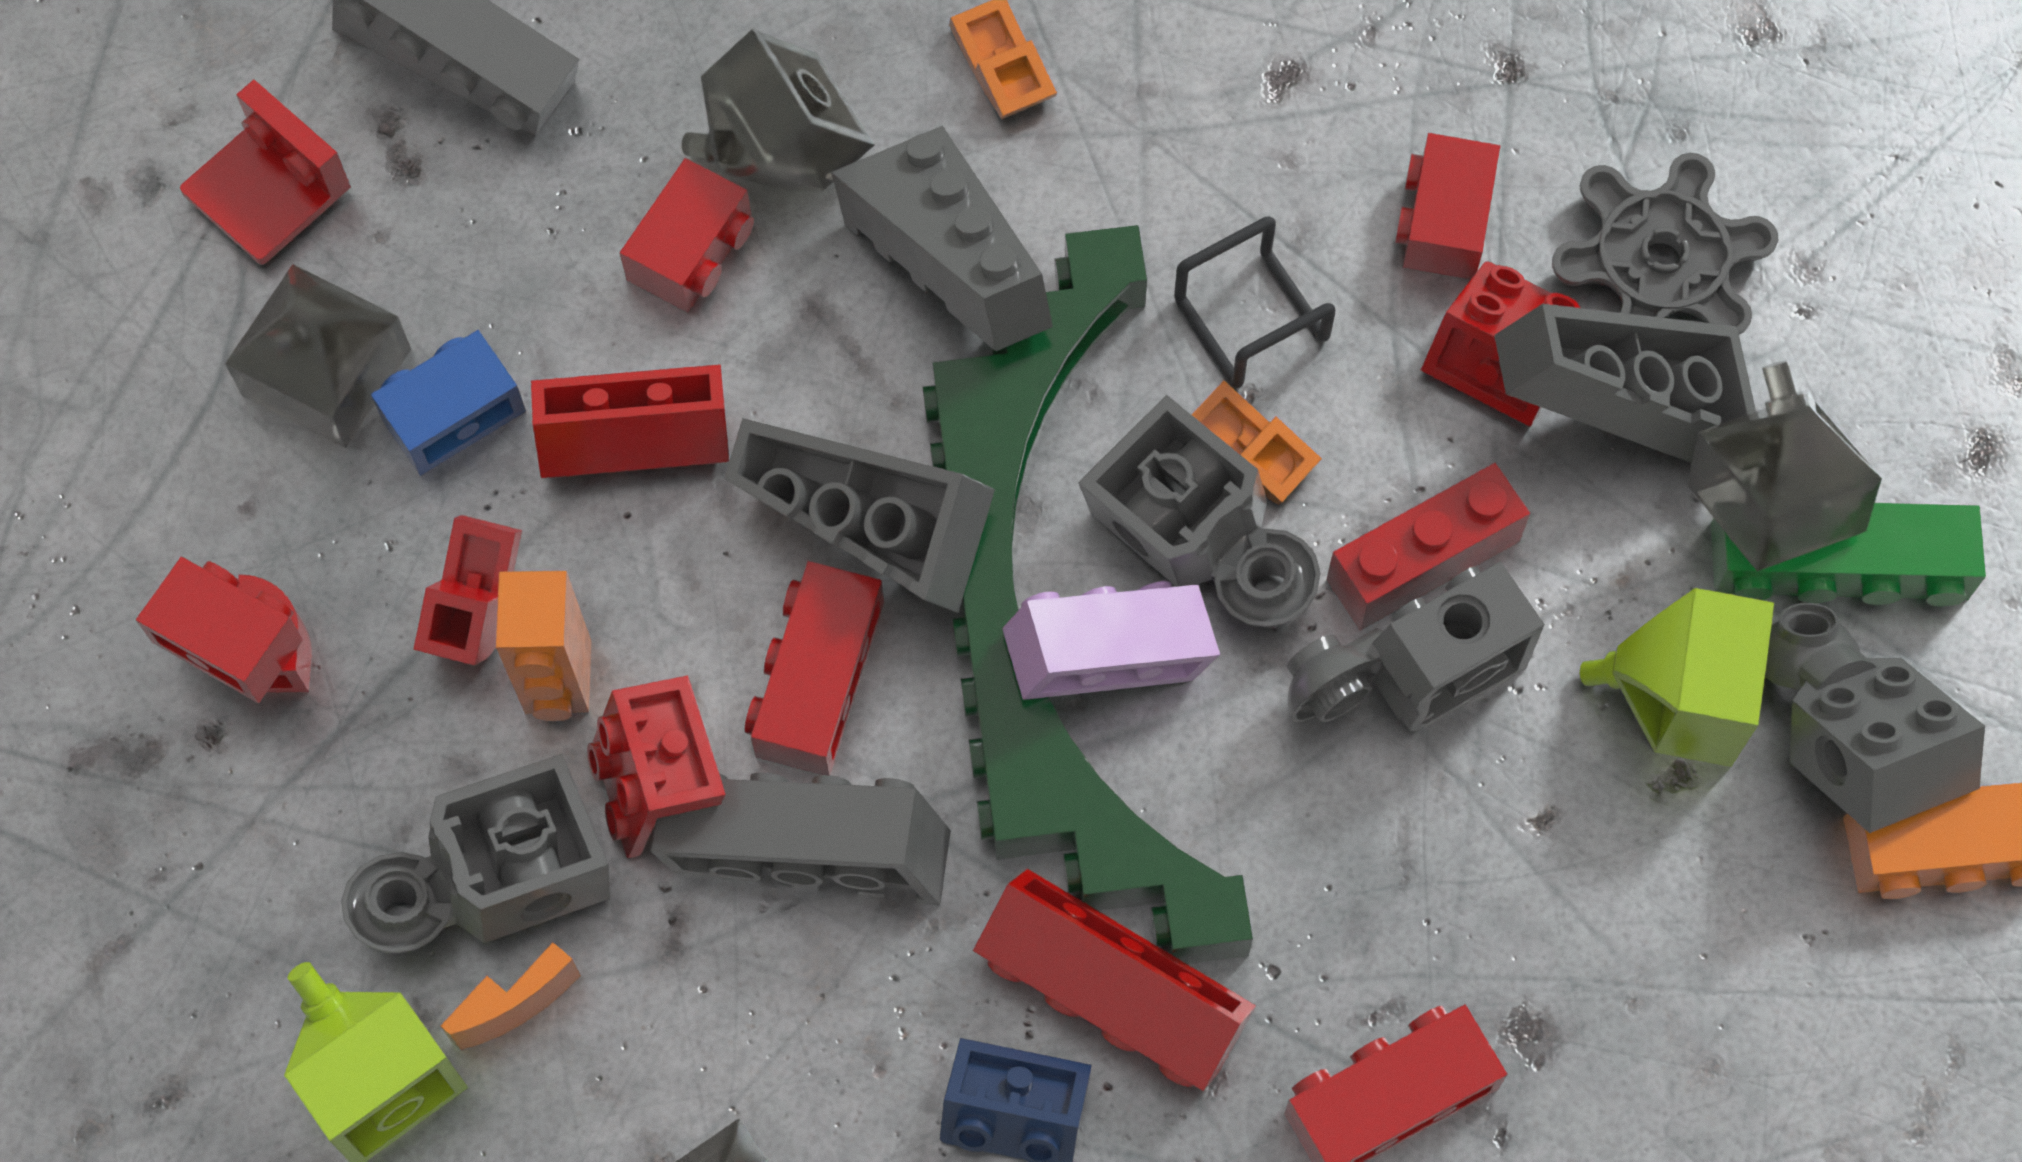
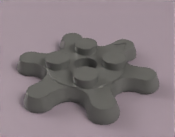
[1552,152,1779,335]

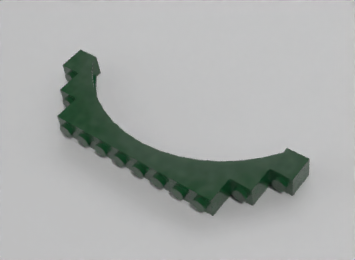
[922,225,1253,964]

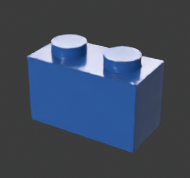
[370,330,526,476]

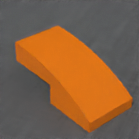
[949,0,1057,119]
[1192,380,1322,505]
[441,942,581,1050]

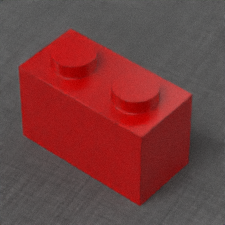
[1395,133,1501,280]
[619,158,754,313]
[136,556,303,704]

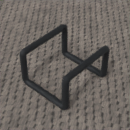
[1174,216,1336,388]

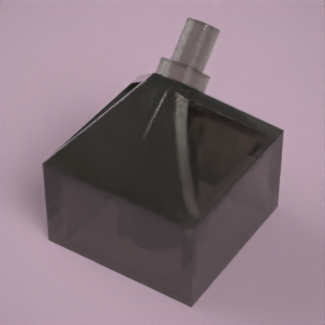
[681,29,875,191]
[225,264,412,448]
[1687,360,1882,571]

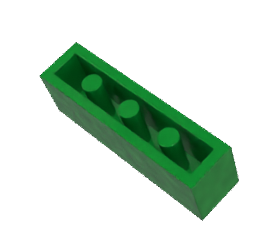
[1711,499,1986,607]

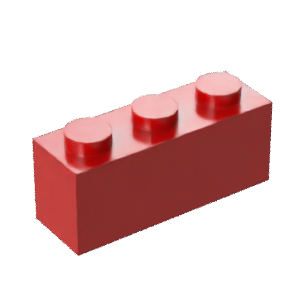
[531,364,729,478]
[1326,462,1530,631]
[744,561,884,775]
[1284,1004,1508,1162]

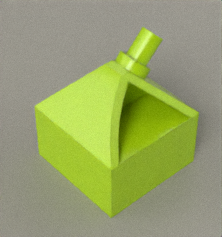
[1579,588,1774,767]
[284,962,468,1162]

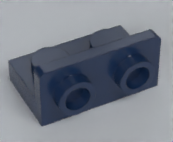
[939,1038,1092,1162]

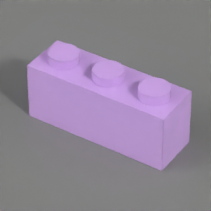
[1002,581,1220,700]

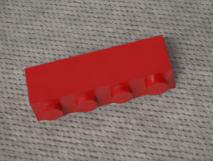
[973,869,1256,1091]

